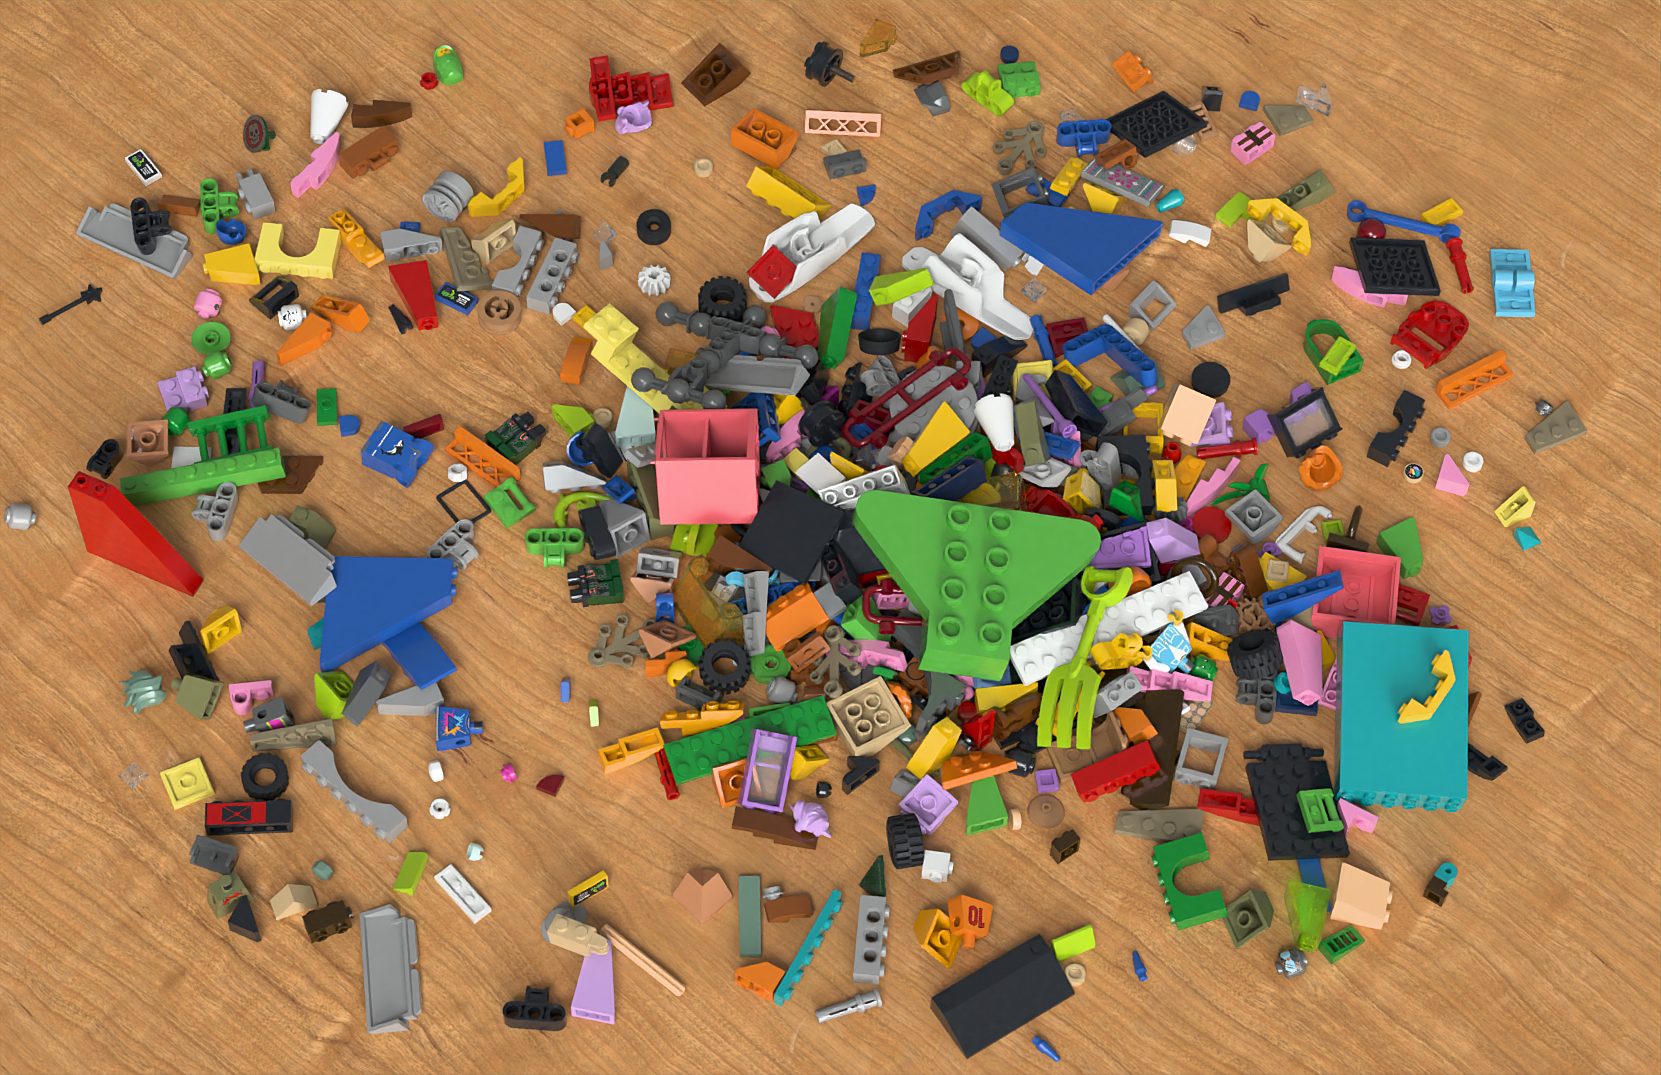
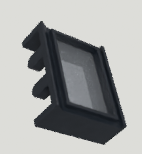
[1267,387,1343,459]

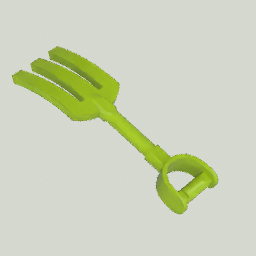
[1037,566,1133,749]

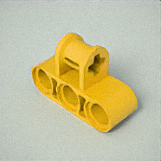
[1090,633,1143,670]

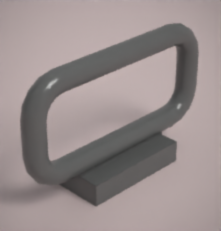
[940,289,966,363]

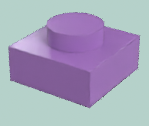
[1034,769,1059,794]

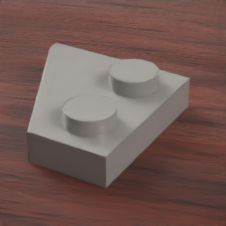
[1182,305,1226,350]

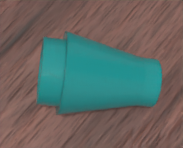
[1155,189,1185,213]

